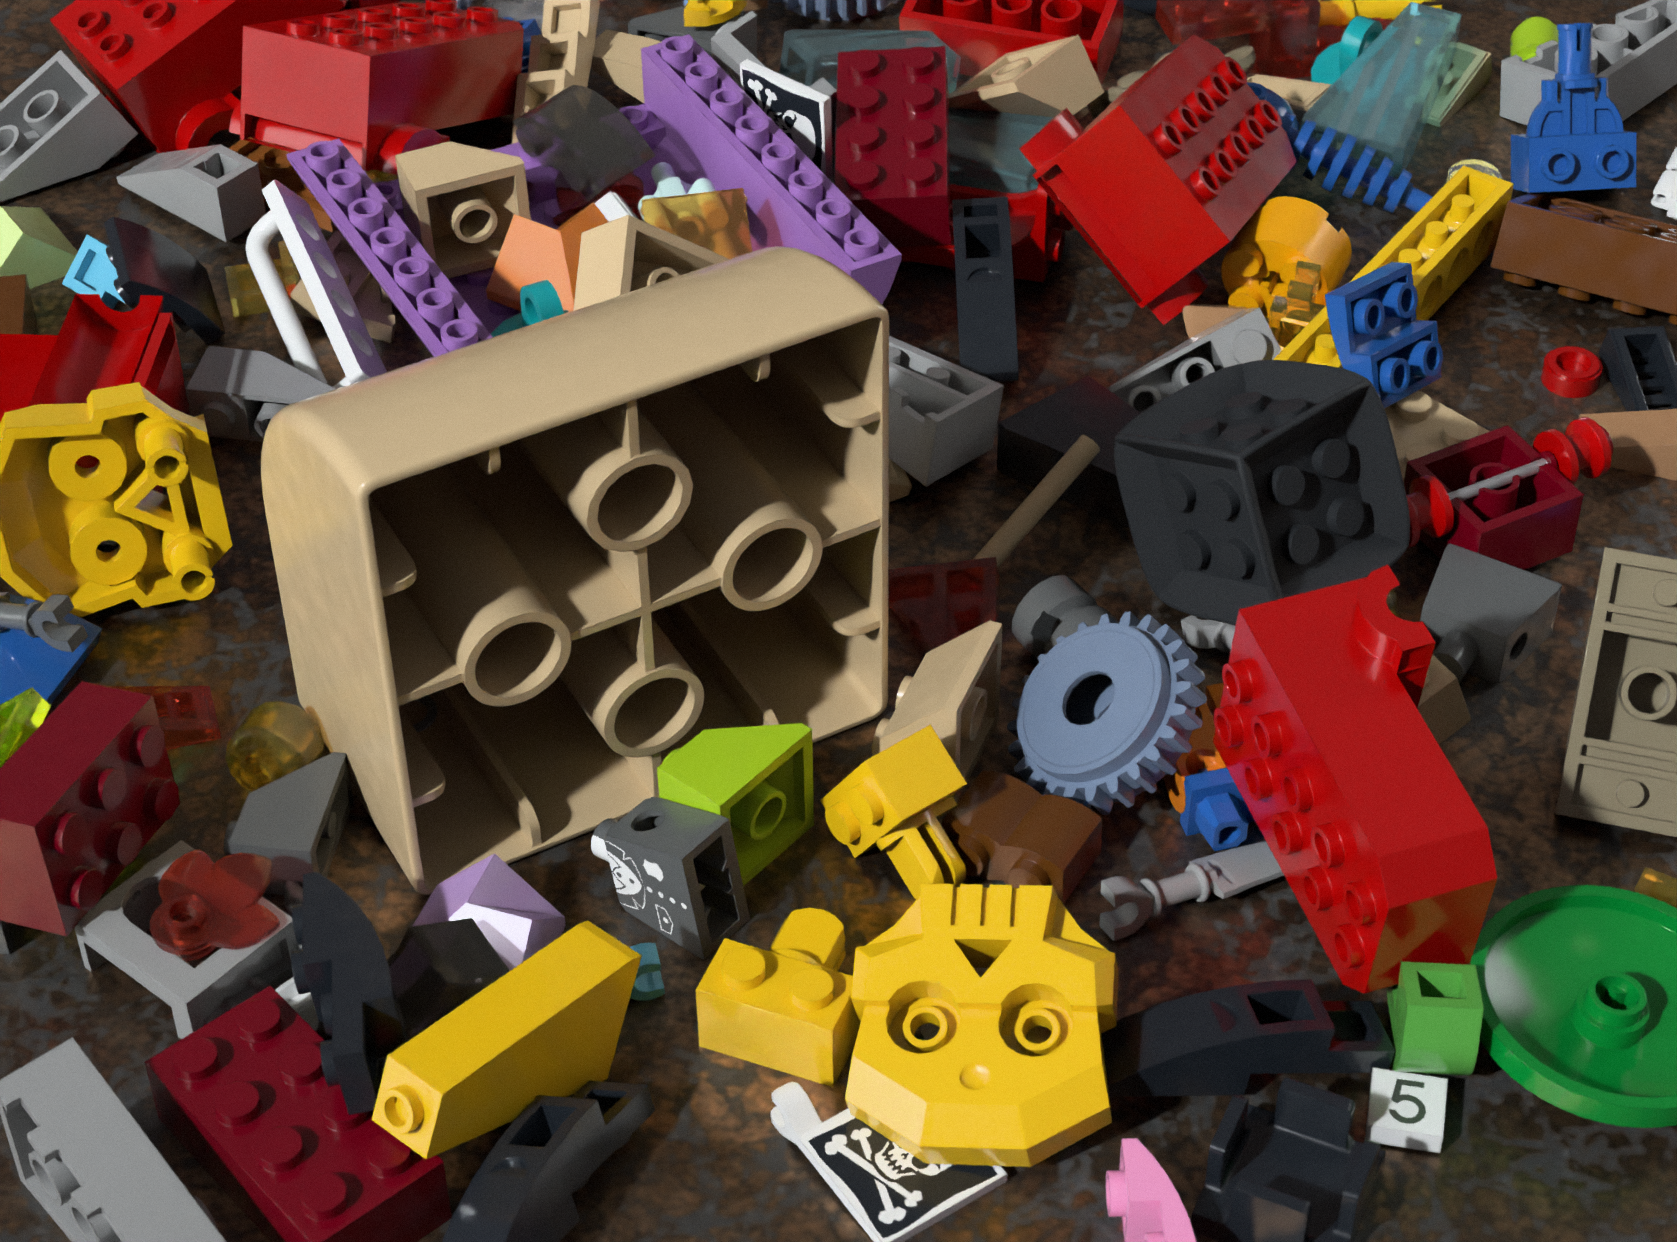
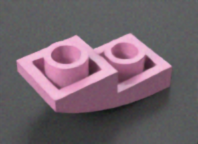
[1106,1138,1196,1242]

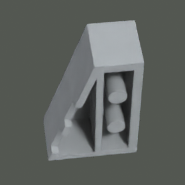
[889,336,1004,487]

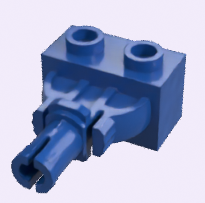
[1511,23,1637,193]

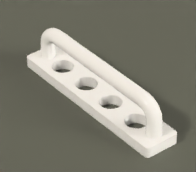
[246,179,387,389]

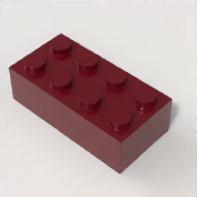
[835,46,951,247]
[144,985,452,1242]

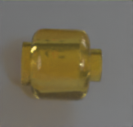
[225,701,324,793]

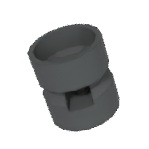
[1012,575,1119,659]

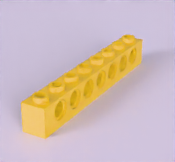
[1273,166,1514,368]

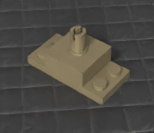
[1555,547,1677,837]

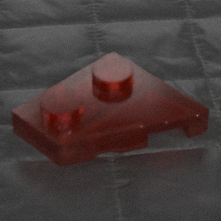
[888,557,1000,654]

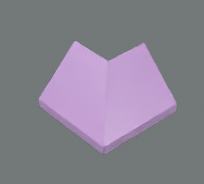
[389,853,565,1012]

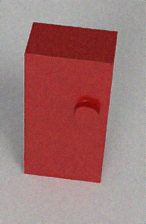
[899,0,1124,84]

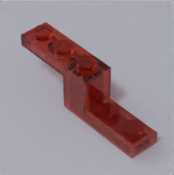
[1156,0,1411,79]

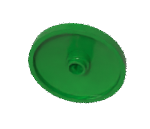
[1468,885,1677,1128]

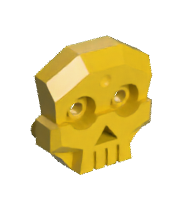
[0,382,233,618]
[845,883,1119,1167]

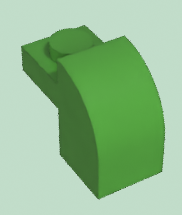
[1386,961,1484,1076]

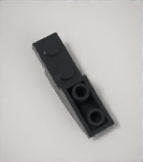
[952,197,1019,382]
[291,871,407,1115]
[1101,979,1395,1097]
[442,1080,656,1242]

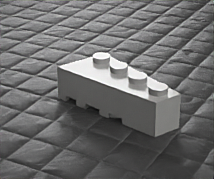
[1500,0,1677,125]
[0,1037,226,1242]

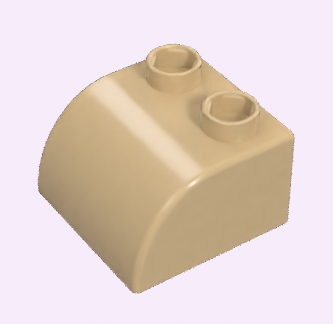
[261,246,889,895]

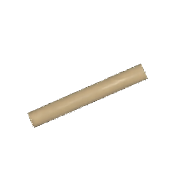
[964,435,1100,585]

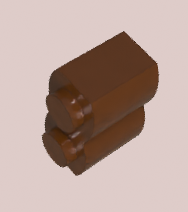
[941,771,1102,904]

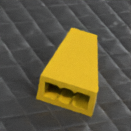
[372,920,642,1159]

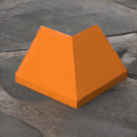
[486,202,609,311]

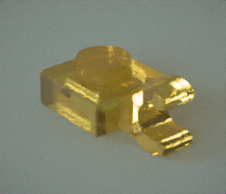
[1269,261,1326,350]

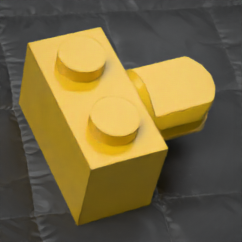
[820,724,967,900]
[696,908,860,1087]

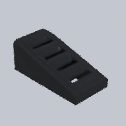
[1598,326,1677,412]

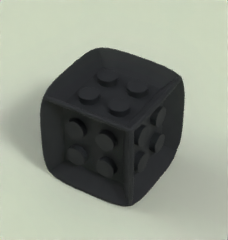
[1114,360,1410,625]

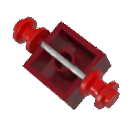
[1404,417,1614,570]

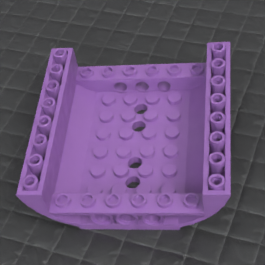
[287,34,902,357]

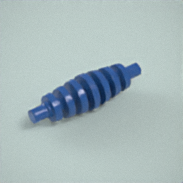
[1281,112,1433,213]

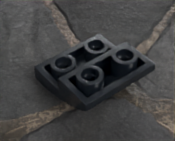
[104,217,226,346]

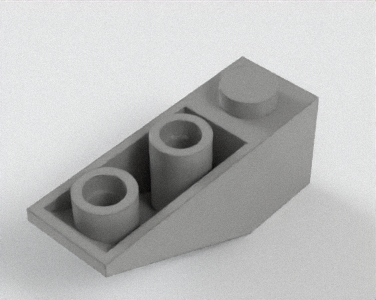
[117,144,266,242]
[1106,307,1282,413]
[186,346,336,442]

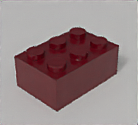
[0,681,181,936]

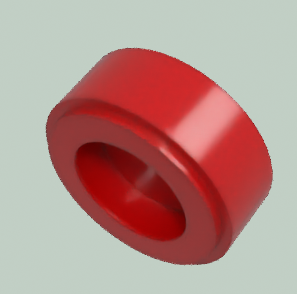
[1541,346,1603,398]

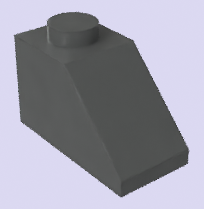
[224,752,354,895]

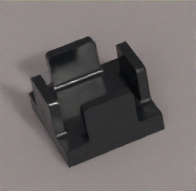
[1191,1078,1386,1242]

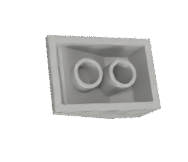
[0,50,138,202]

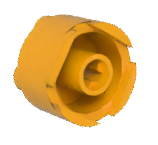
[1221,196,1352,332]

